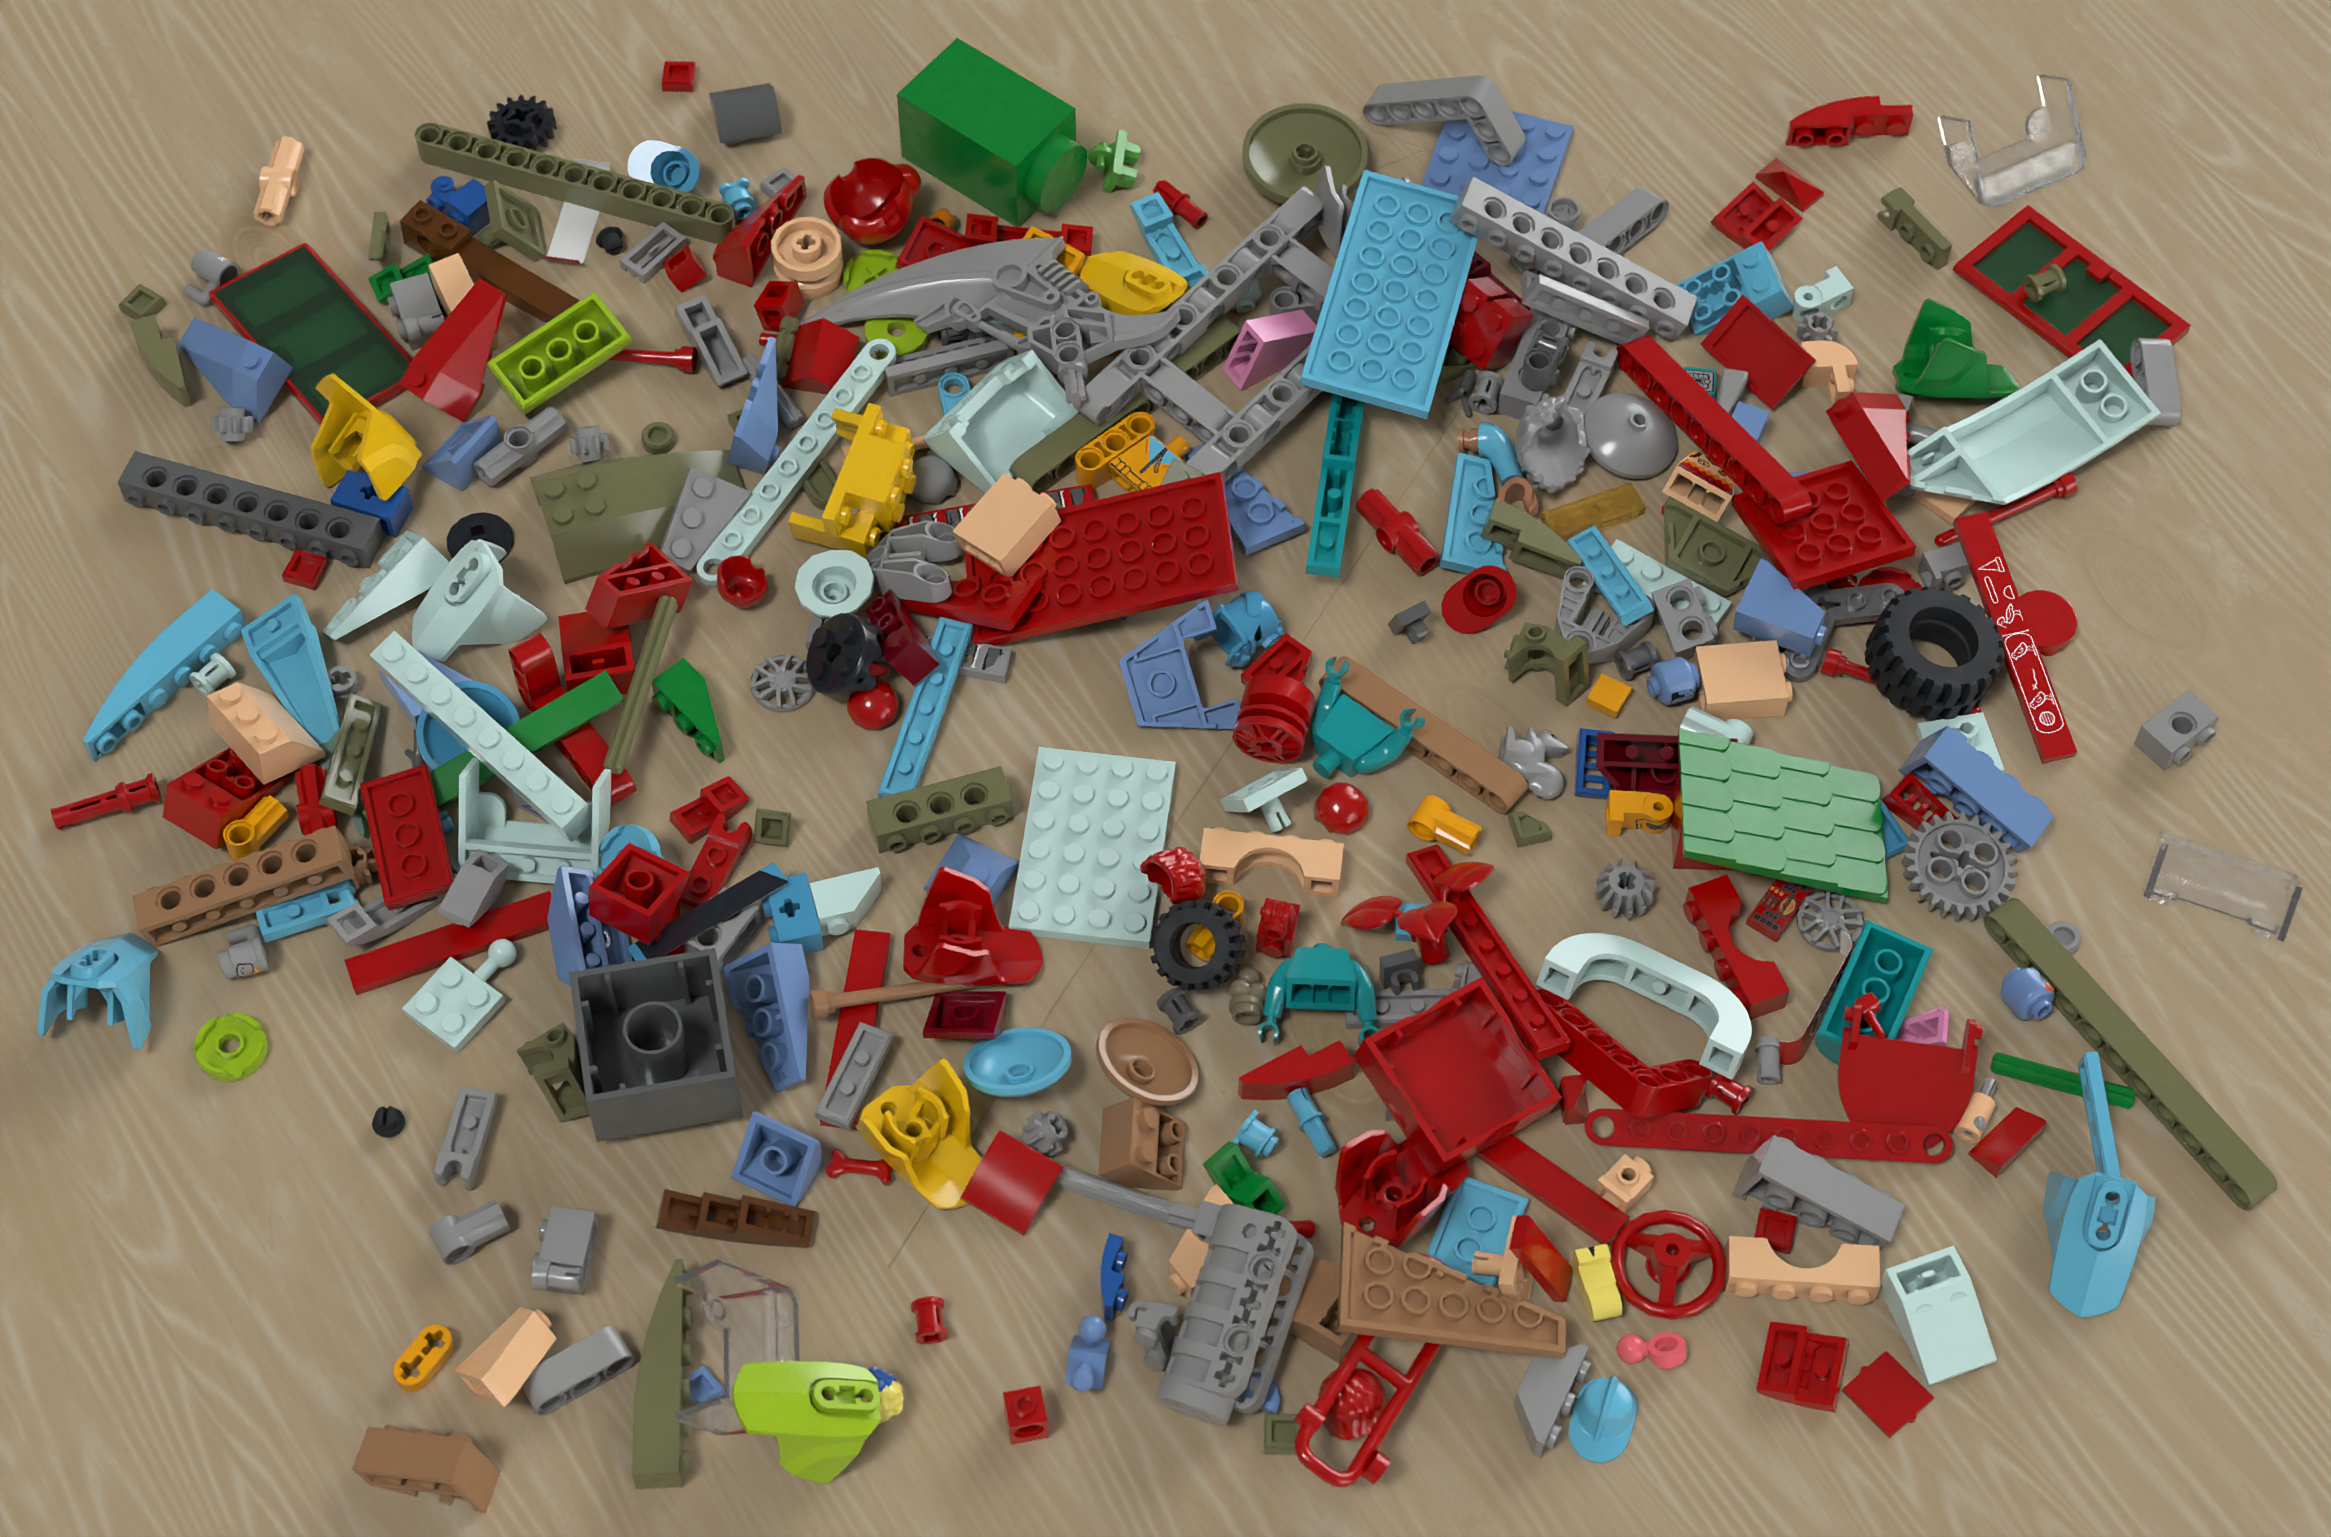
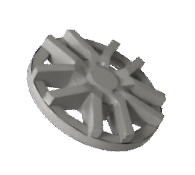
[751,653,814,712]
[1796,890,1864,952]

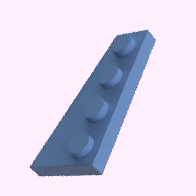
[1185,443,1305,556]

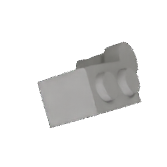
[387,273,444,351]
[531,1206,599,1295]

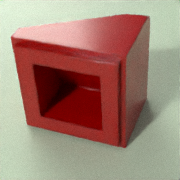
[662,245,707,292]
[1558,1074,1589,1125]

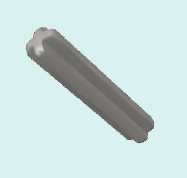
[742,354,803,429]

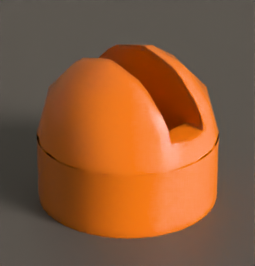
[929,208,956,230]

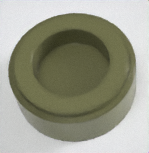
[641,422,675,455]

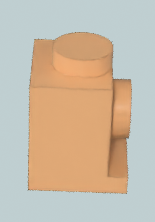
[1595,1154,1654,1214]

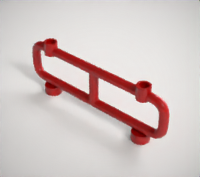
[1294,1254,1448,1488]

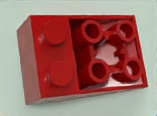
[558,612,635,695]
[162,748,291,850]

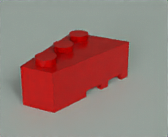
[585,541,693,629]

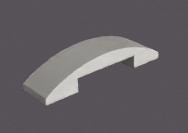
[327,853,461,947]

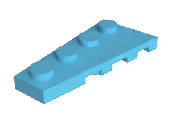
[1439,452,1506,574]

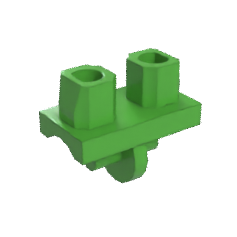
[1088,129,1141,193]

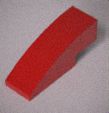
[1238,1040,1355,1100]

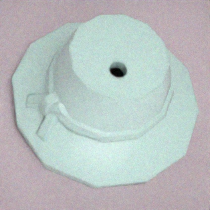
[794,550,875,618]

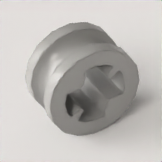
[327,665,359,700]

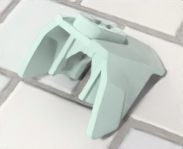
[412,539,547,662]

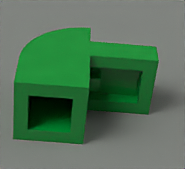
[1202,1141,1286,1215]

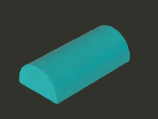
[1815,920,1933,1065]

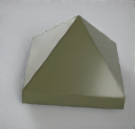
[754,808,792,847]

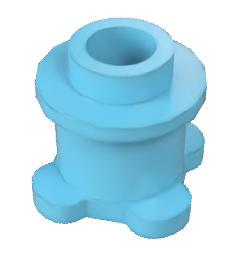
[719,178,757,220]
[1232,1109,1279,1159]

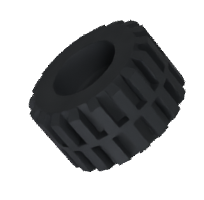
[1149,900,1246,991]

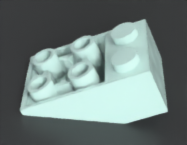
[1880,1246,1997,1386]

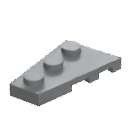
[660,467,752,573]

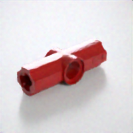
[1356,488,1440,576]
[295,764,338,836]

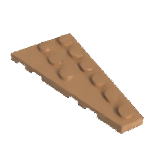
[1337,1222,1566,1359]

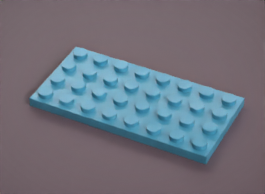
[1299,170,1478,419]

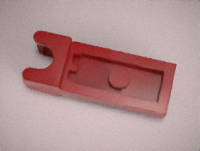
[679,813,752,907]

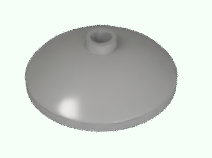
[1584,392,1678,479]

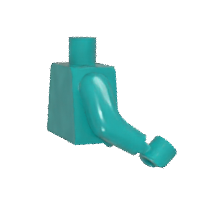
[1311,656,1425,778]
[1258,942,1380,1046]

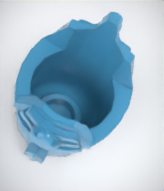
[1193,591,1283,668]

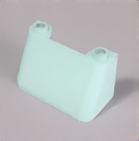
[923,350,1079,494]

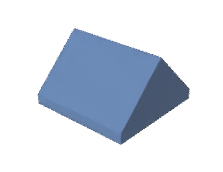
[421,415,502,492]
[731,1111,823,1207]

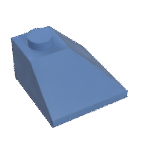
[924,834,1019,906]

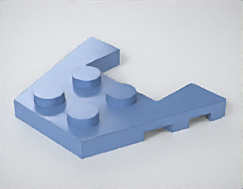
[1119,600,1241,730]

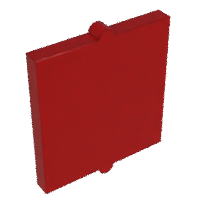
[1842,1351,1934,1439]

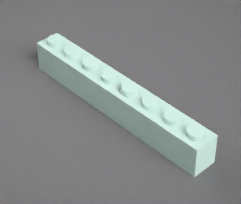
[369,631,592,842]

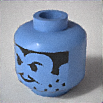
[1646,657,1700,705]

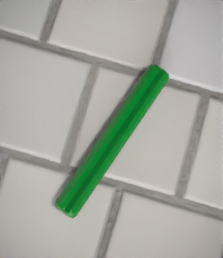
[1990,1052,2135,1109]

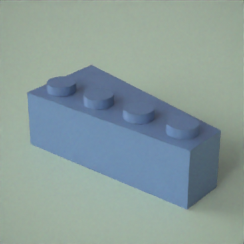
[1898,726,2054,853]

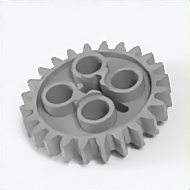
[1901,811,2018,922]

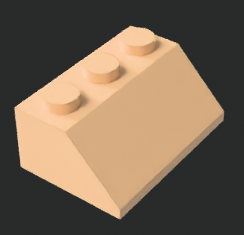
[207,682,325,785]

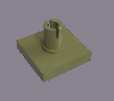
[479,179,545,262]

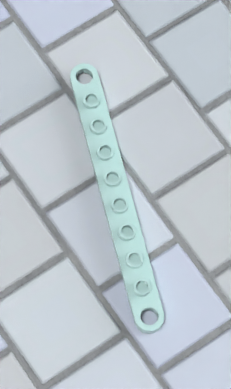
[697,339,896,588]

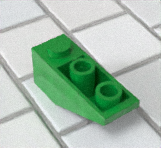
[652,658,724,764]

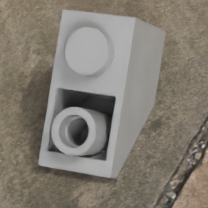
[438,849,510,928]

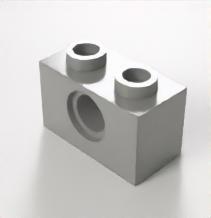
[2134,690,2219,771]

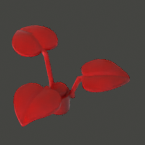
[1341,862,1495,964]

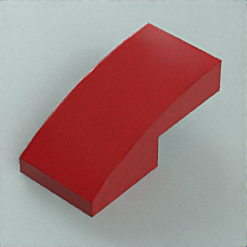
[669,776,749,844]

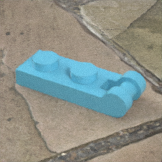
[256,879,360,943]

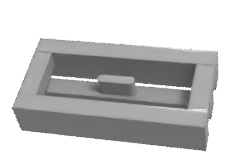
[619,222,687,284]

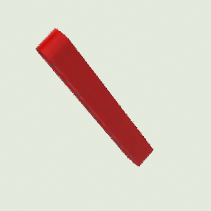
[1616,335,1812,525]

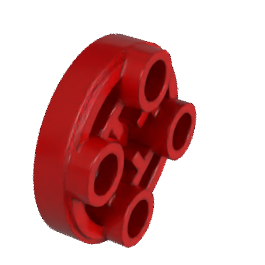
[2019,590,2078,656]

